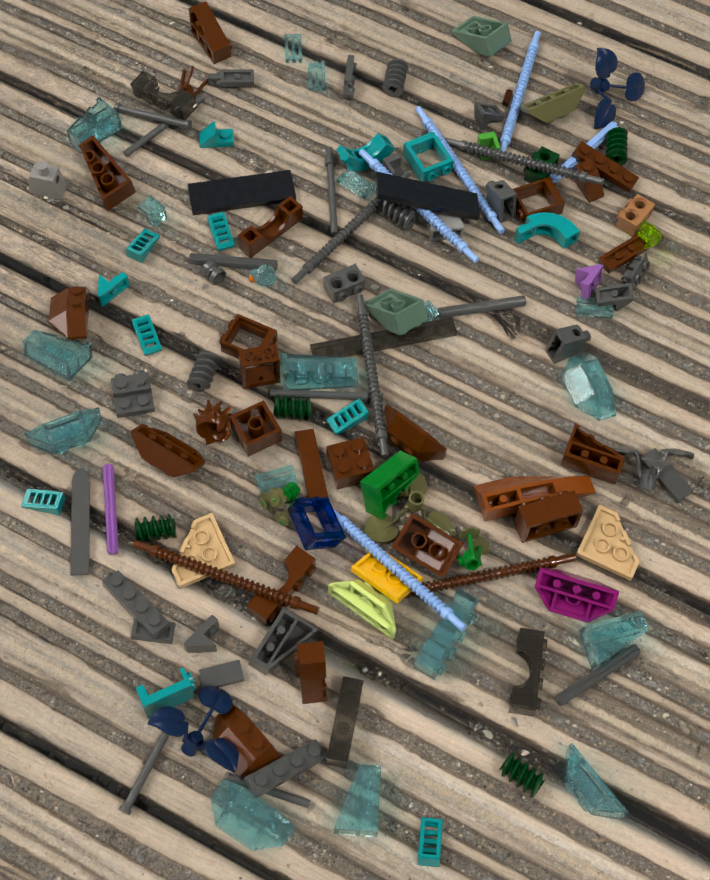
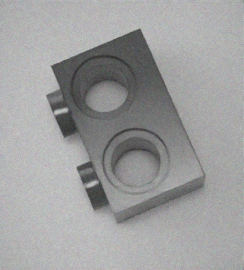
[323,264,366,303]

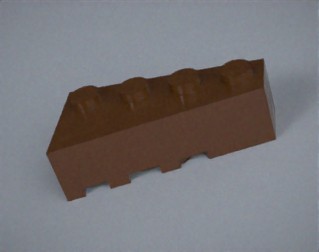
[79,136,136,211]

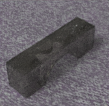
[130,70,198,120]
[508,627,547,717]
[326,676,364,769]

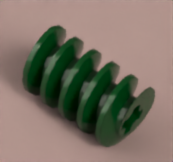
[606,127,628,166]
[273,394,313,421]
[134,514,177,542]
[499,751,546,798]

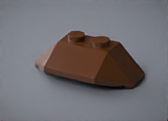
[49,286,90,340]
[384,404,447,461]
[131,424,206,478]
[213,704,281,778]

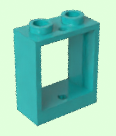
[403,131,454,182]

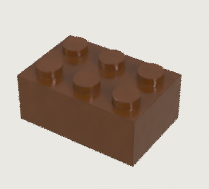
[514,490,583,543]

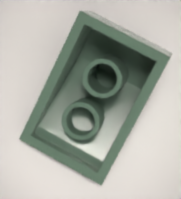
[451,16,512,57]
[364,288,428,335]

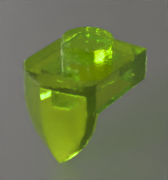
[637,220,662,249]

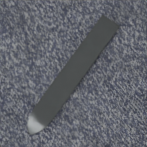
[71,468,90,576]

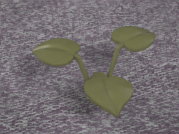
[364,474,456,543]

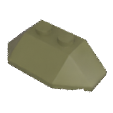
[520,83,586,123]

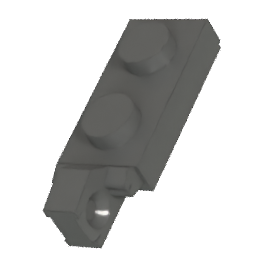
[343,55,357,99]
[208,69,254,87]

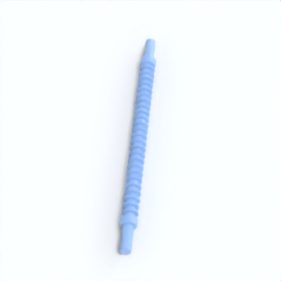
[500,31,541,152]
[415,106,505,234]
[359,149,479,263]
[325,505,467,632]

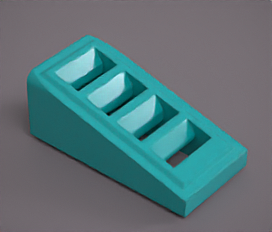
[207,212,235,251]
[126,228,160,263]
[132,314,162,356]
[326,398,369,435]
[21,489,65,515]
[417,817,443,867]

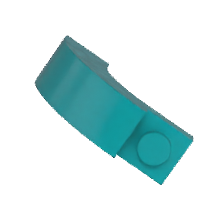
[336,133,396,171]
[514,212,580,249]

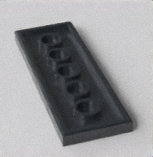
[188,170,296,215]
[375,172,480,220]

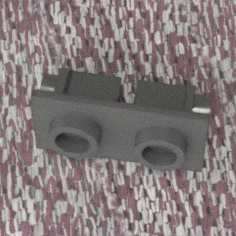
[621,253,650,291]

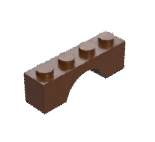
[238,196,303,258]
[247,545,316,627]

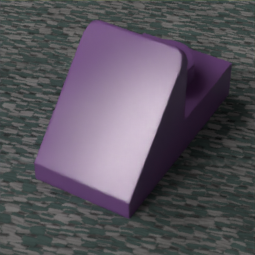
[575,264,603,299]

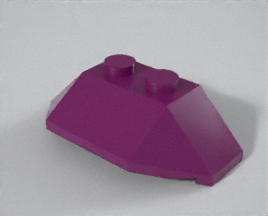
[534,567,619,623]

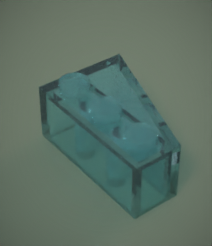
[67,97,123,154]
[23,330,93,381]
[579,611,649,670]
[333,764,381,837]

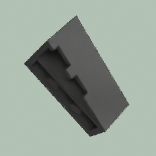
[248,607,318,676]

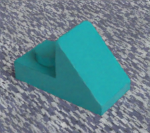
[199,121,234,148]
[98,272,130,307]

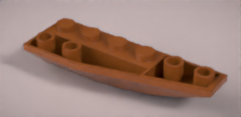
[473,476,596,522]

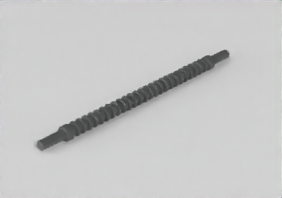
[445,138,604,185]
[291,170,411,284]

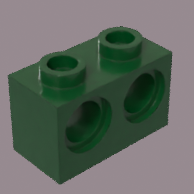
[523,146,560,183]

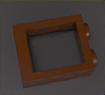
[513,177,565,224]
[219,314,278,367]
[238,344,280,389]

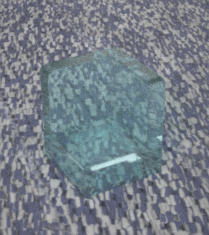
[138,196,167,228]

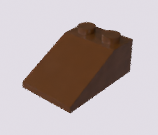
[392,513,464,578]

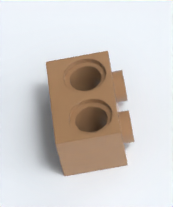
[616,194,655,237]

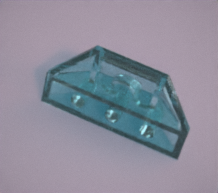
[561,353,616,421]
[25,407,102,455]
[563,743,629,820]
[211,779,295,851]

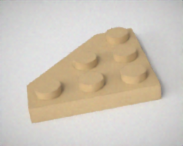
[576,505,640,581]
[172,513,236,589]

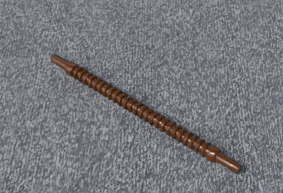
[132,539,320,615]
[403,554,576,599]

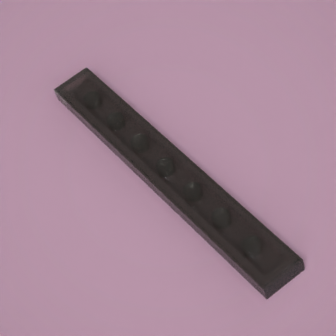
[310,317,457,363]

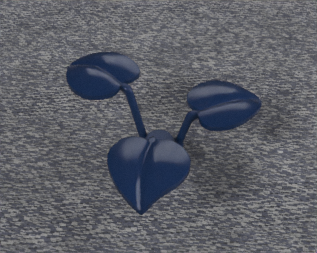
[590,48,645,129]
[148,686,239,773]

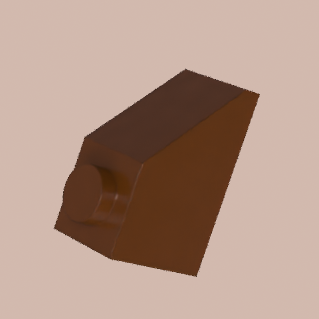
[573,159,604,203]

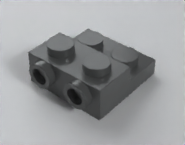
[111,370,155,418]

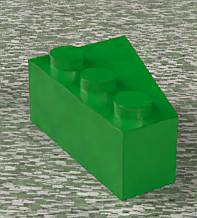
[360,451,420,520]

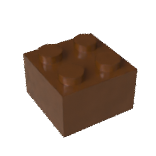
[230,400,282,457]
[326,437,374,490]

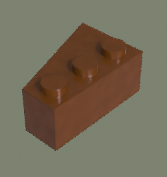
[189,1,232,64]
[560,423,625,484]
[294,641,327,704]

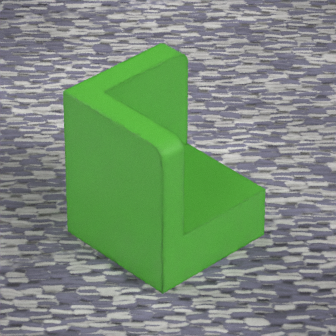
[477,131,500,161]

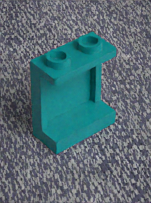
[136,667,196,719]

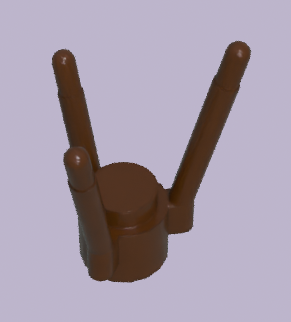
[177,66,208,102]

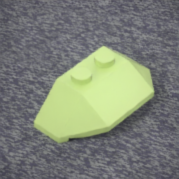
[328,579,396,640]

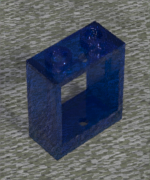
[287,496,346,550]

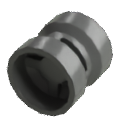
[201,260,226,285]

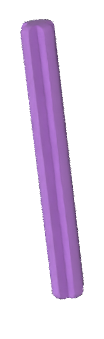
[103,464,119,555]

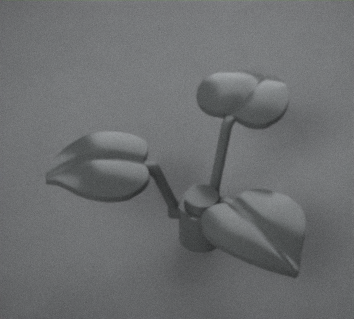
[610,446,695,490]

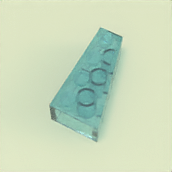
[281,353,358,390]
[413,588,479,680]

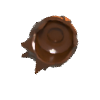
[193,400,231,445]

